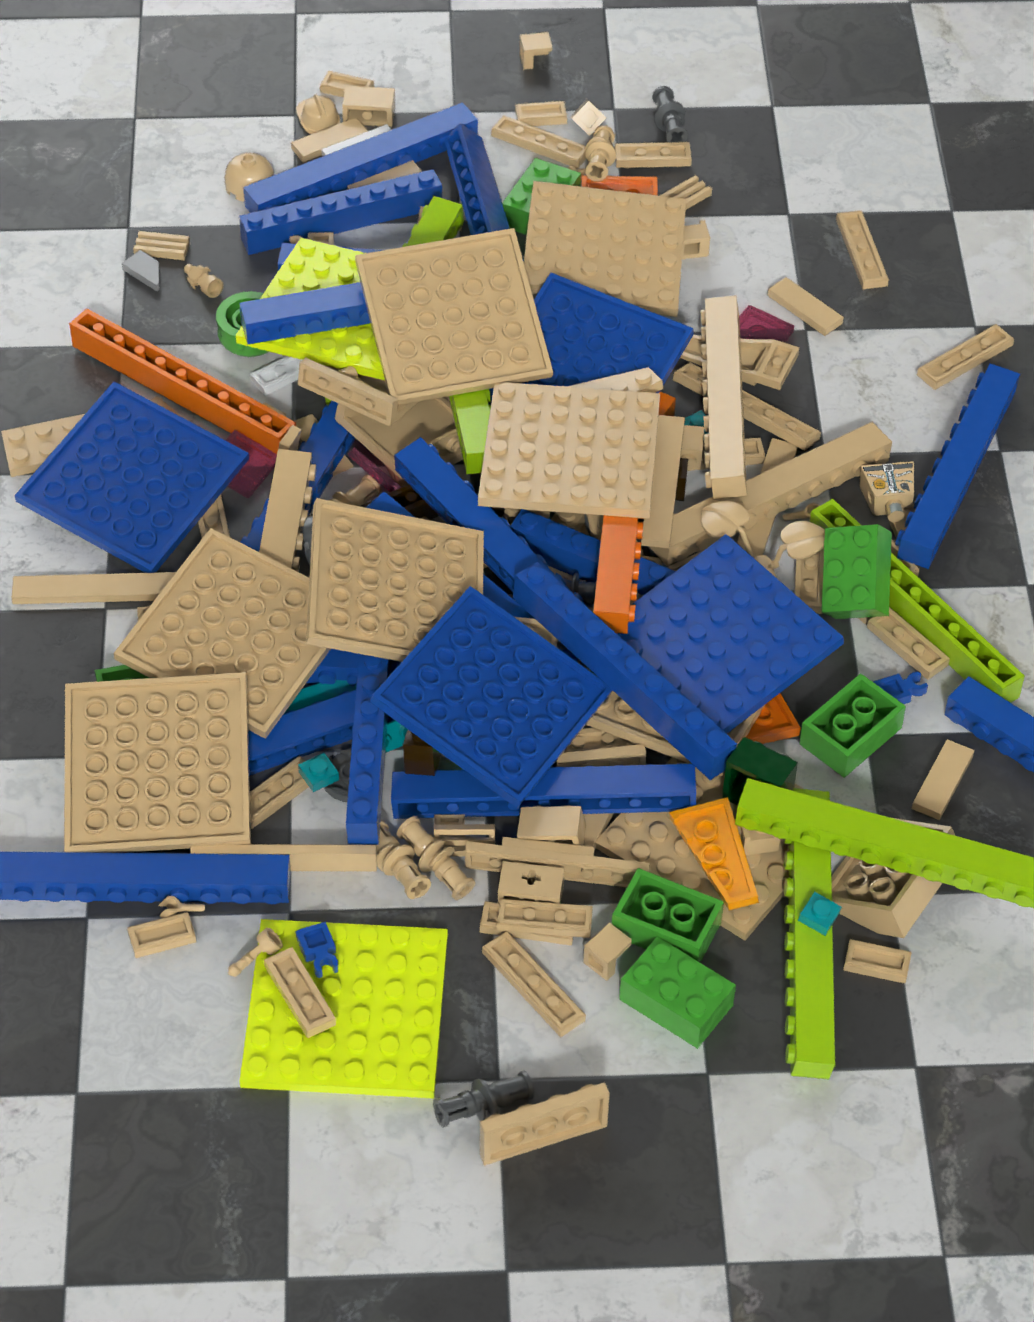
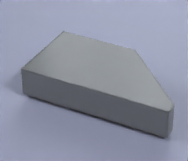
[122,250,160,291]

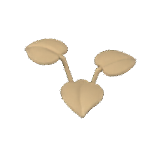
[701,501,825,578]

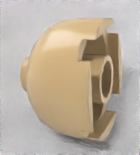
[224,153,274,201]

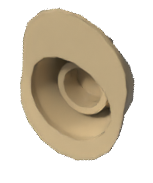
[296,94,340,134]

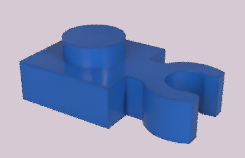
[873,672,928,704]
[295,921,338,978]

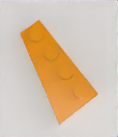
[669,797,759,910]

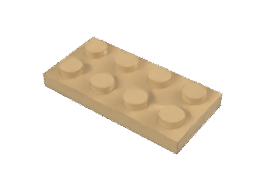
[480,1082,609,1166]

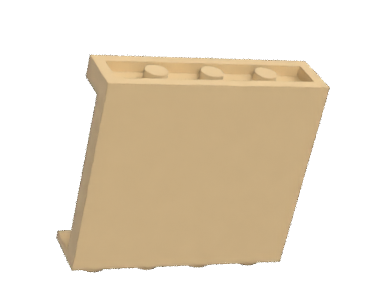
[298,358,420,426]
[335,397,460,478]

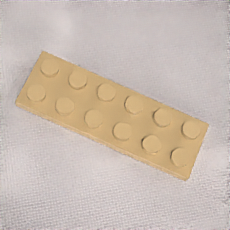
[1,398,165,477]

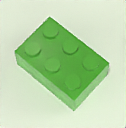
[502,158,581,235]
[822,524,892,619]
[799,673,906,778]
[612,868,724,963]
[619,936,736,1049]

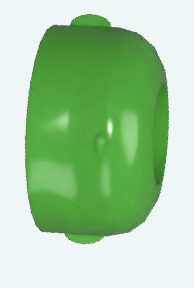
[216,291,269,357]

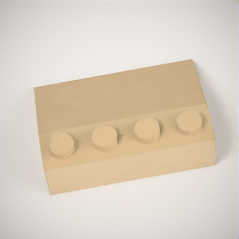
[831,818,956,938]

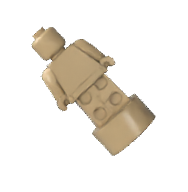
[184,264,224,298]
[228,928,283,977]

